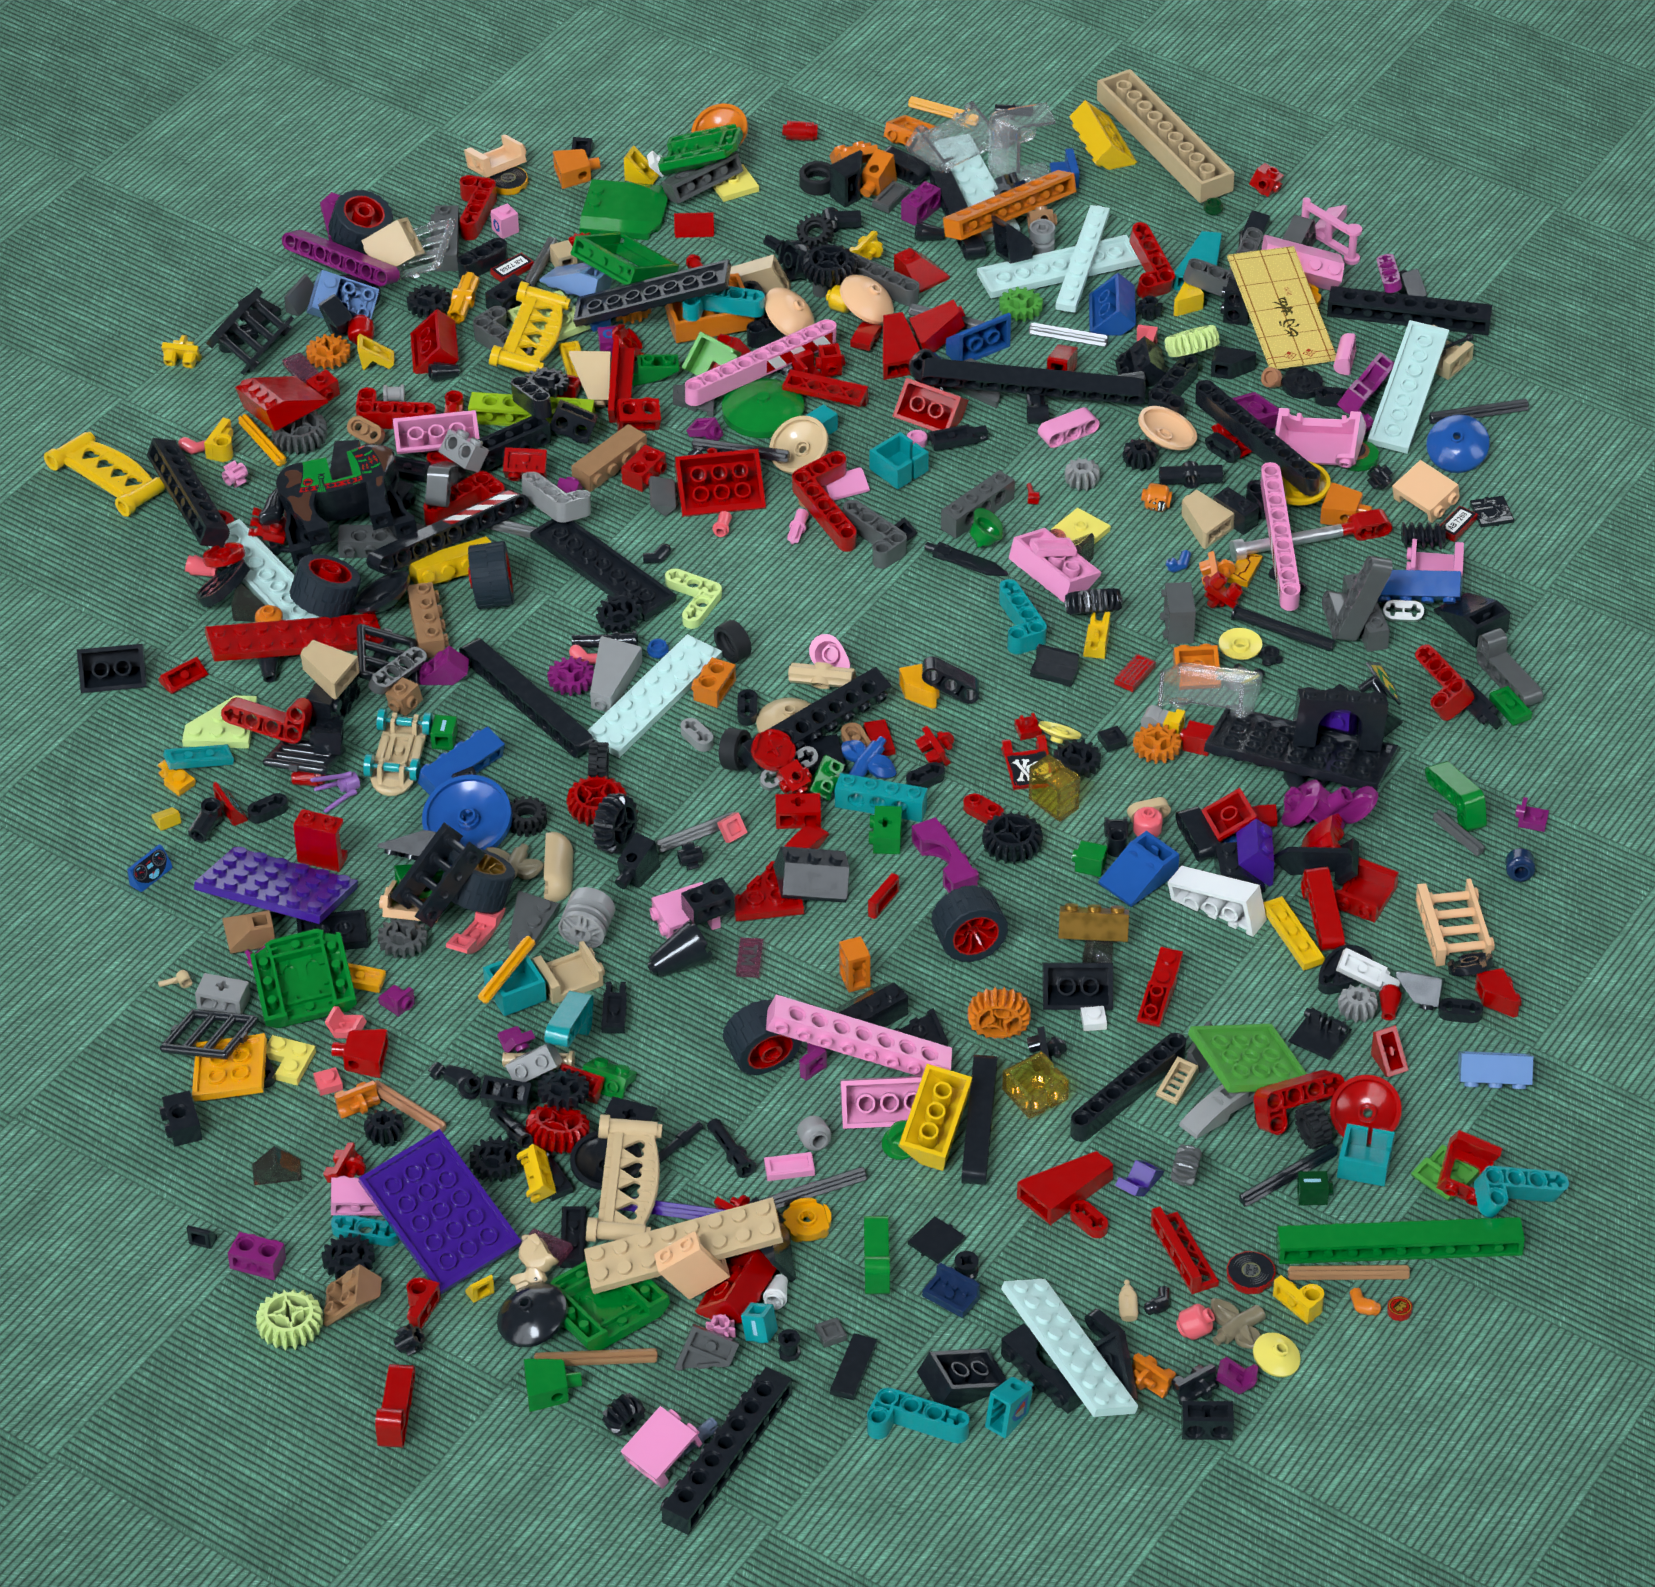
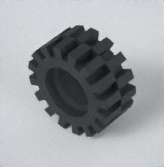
[796,213,835,249]
[588,742,609,778]
[510,796,547,837]
[1294,1102,1333,1149]

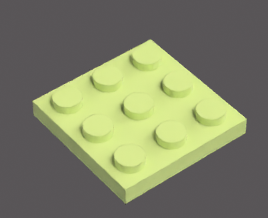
[507,290,591,343]

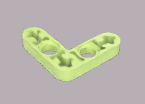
[665,569,722,629]

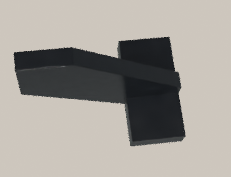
[1274,838,1359,885]

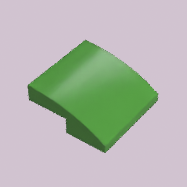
[1411,1144,1479,1202]

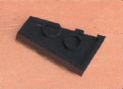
[893,1008,948,1046]
[1093,1329,1138,1401]

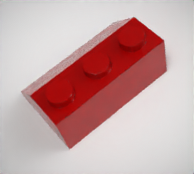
[410,309,459,374]
[892,378,969,431]
[695,1249,777,1324]

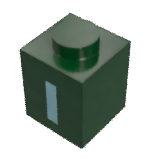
[1297,1171,1333,1206]

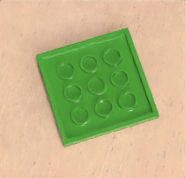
[1188,1024,1310,1093]

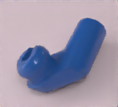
[1166,550,1191,573]

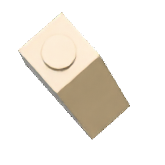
[730,254,791,294]
[569,351,612,407]
[1182,490,1235,549]
[301,640,359,699]

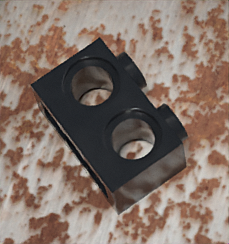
[485,274,531,316]
[1220,279,1250,326]
[550,399,598,444]
[681,877,735,925]
[1181,1401,1234,1440]

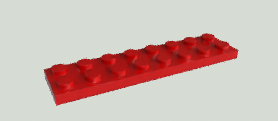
[205,613,384,662]

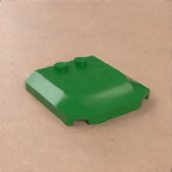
[658,123,743,175]
[579,179,668,240]
[250,929,357,1028]
[550,1261,670,1350]

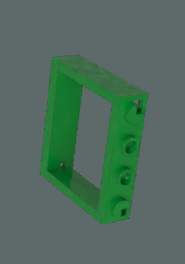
[570,232,679,285]

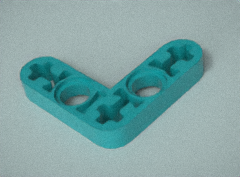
[331,1215,400,1247]

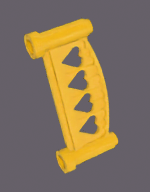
[489,281,571,373]
[44,432,166,517]

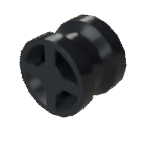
[954,1251,979,1280]

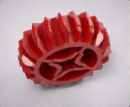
[566,775,626,827]
[525,1104,590,1154]

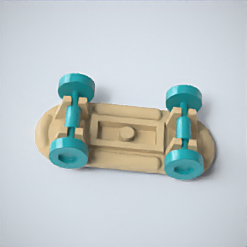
[363,708,433,796]

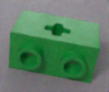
[869,806,902,854]

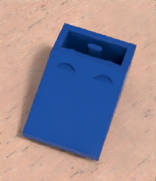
[1098,830,1179,907]

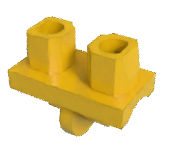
[850,231,883,260]
[161,335,202,368]

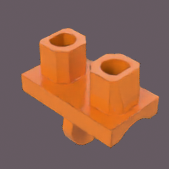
[1199,551,1235,587]
[334,1081,380,1119]
[1132,1353,1176,1399]

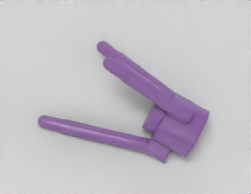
[310,771,360,813]

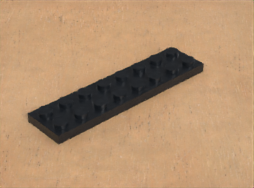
[573,259,731,327]
[530,519,677,621]

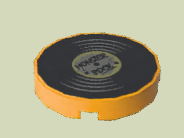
[489,166,528,195]

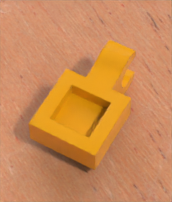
[158,760,196,796]

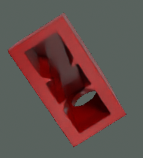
[331,1029,389,1078]

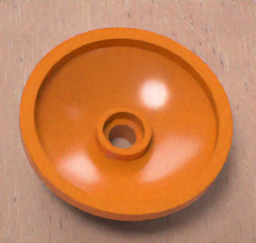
[691,103,748,146]

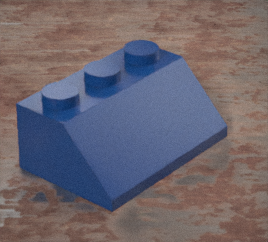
[1089,273,1136,336]
[946,313,1011,361]

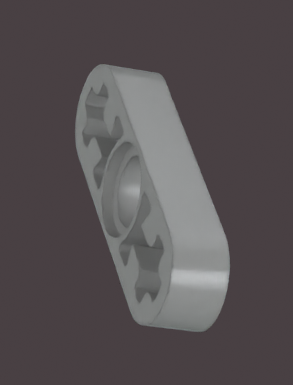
[760,746,818,791]

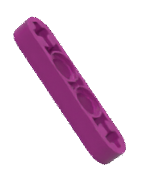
[1376,254,1402,293]

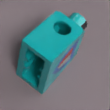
[985,1377,1035,1439]

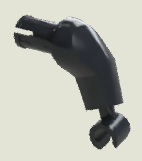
[428,1062,481,1100]

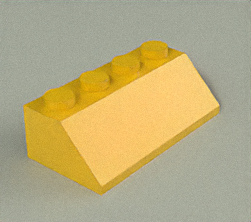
[1069,100,1137,170]
[899,1064,972,1171]

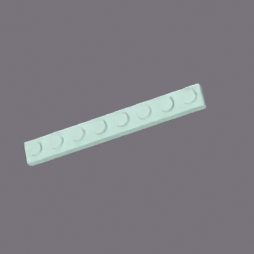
[1056,205,1110,312]

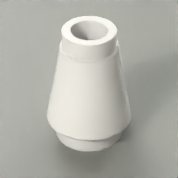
[763,1274,788,1310]

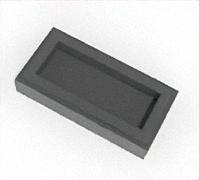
[872,181,910,213]

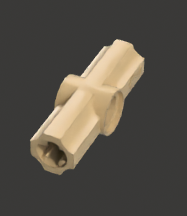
[788,662,856,689]

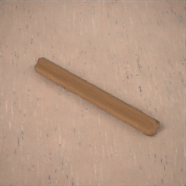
[1288,1265,1410,1280]
[534,1348,658,1366]

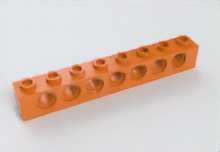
[943,170,1076,240]

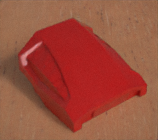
[1302,813,1344,848]

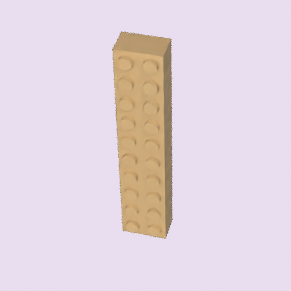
[1097,69,1235,203]

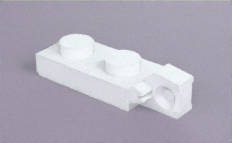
[1336,948,1400,991]

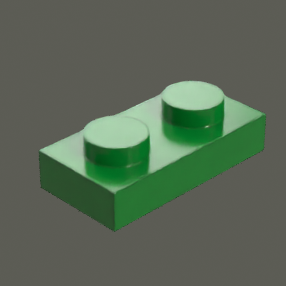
[1489,686,1532,726]

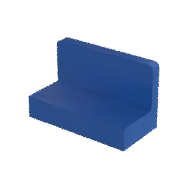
[1050,148,1079,188]

